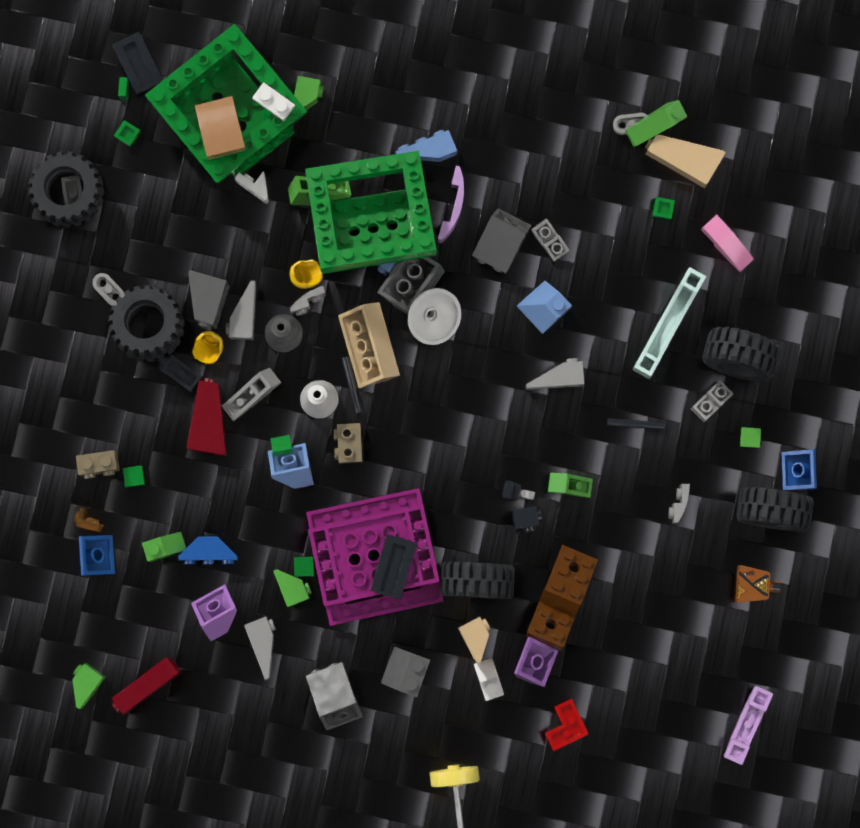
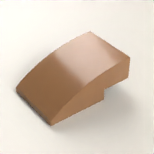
[195,96,246,160]

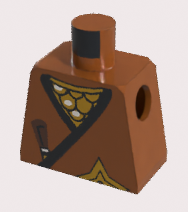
[735,565,781,603]

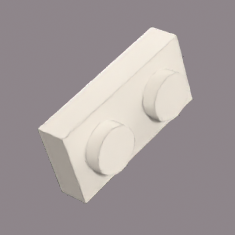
[252,82,295,122]

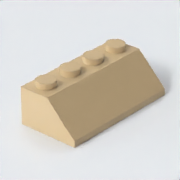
[338,302,400,388]
[458,617,490,663]

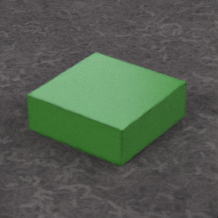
[740,427,761,448]

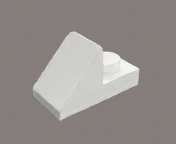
[235,172,269,204]
[474,658,504,701]

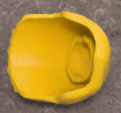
[289,260,323,289]
[192,331,223,364]

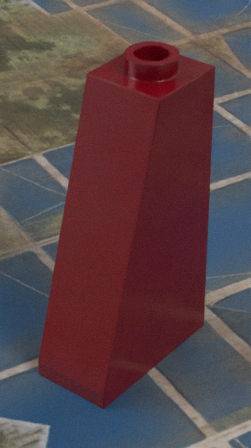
[187,378,227,456]
[112,657,182,714]

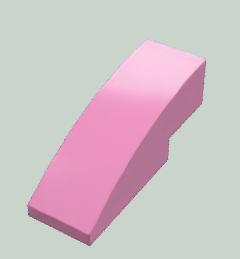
[702,215,754,272]

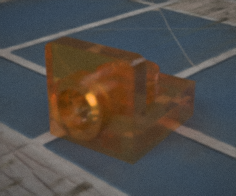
[74,508,103,533]

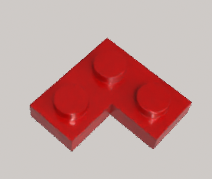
[545,699,588,751]

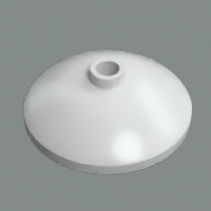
[408,288,461,345]

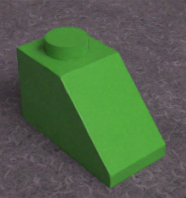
[294,76,324,110]
[548,473,593,498]
[142,532,186,562]
[274,570,312,607]
[73,663,105,709]

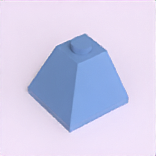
[517,281,572,334]
[268,443,314,489]

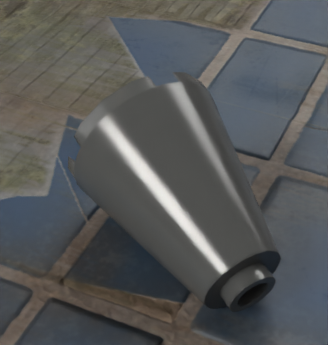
[265,314,303,352]

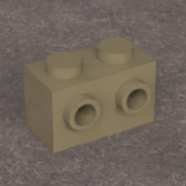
[334,423,363,464]
[76,450,120,479]

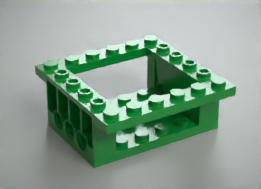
[145,24,307,184]
[305,151,437,274]

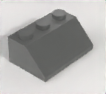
[377,257,445,315]

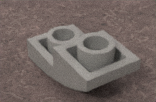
[531,219,570,261]
[290,286,326,316]
[691,380,733,422]
[669,484,690,523]

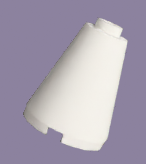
[300,380,338,418]

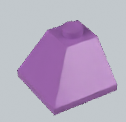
[191,584,237,641]
[514,637,558,687]

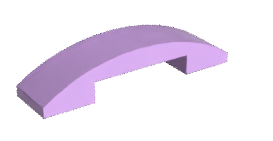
[438,166,464,243]
[724,686,773,765]

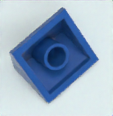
[782,449,817,490]
[79,535,115,576]

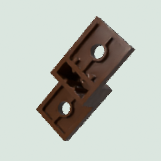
[526,545,598,651]

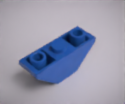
[179,537,238,564]

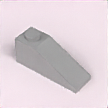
[226,281,256,340]
[526,358,584,390]
[222,368,281,421]
[244,617,276,680]

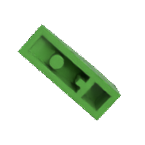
[625,100,687,147]
[288,176,351,206]

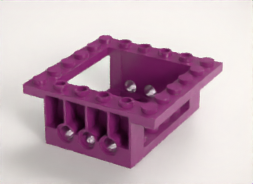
[306,488,444,626]

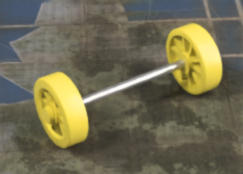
[430,765,480,828]

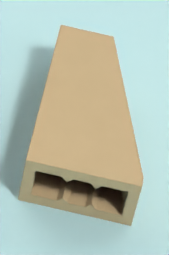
[645,134,726,188]

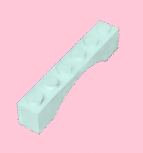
[632,267,706,379]

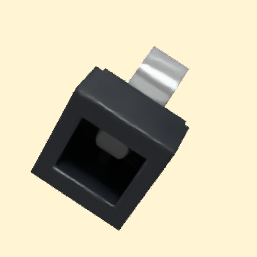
[501,481,535,501]

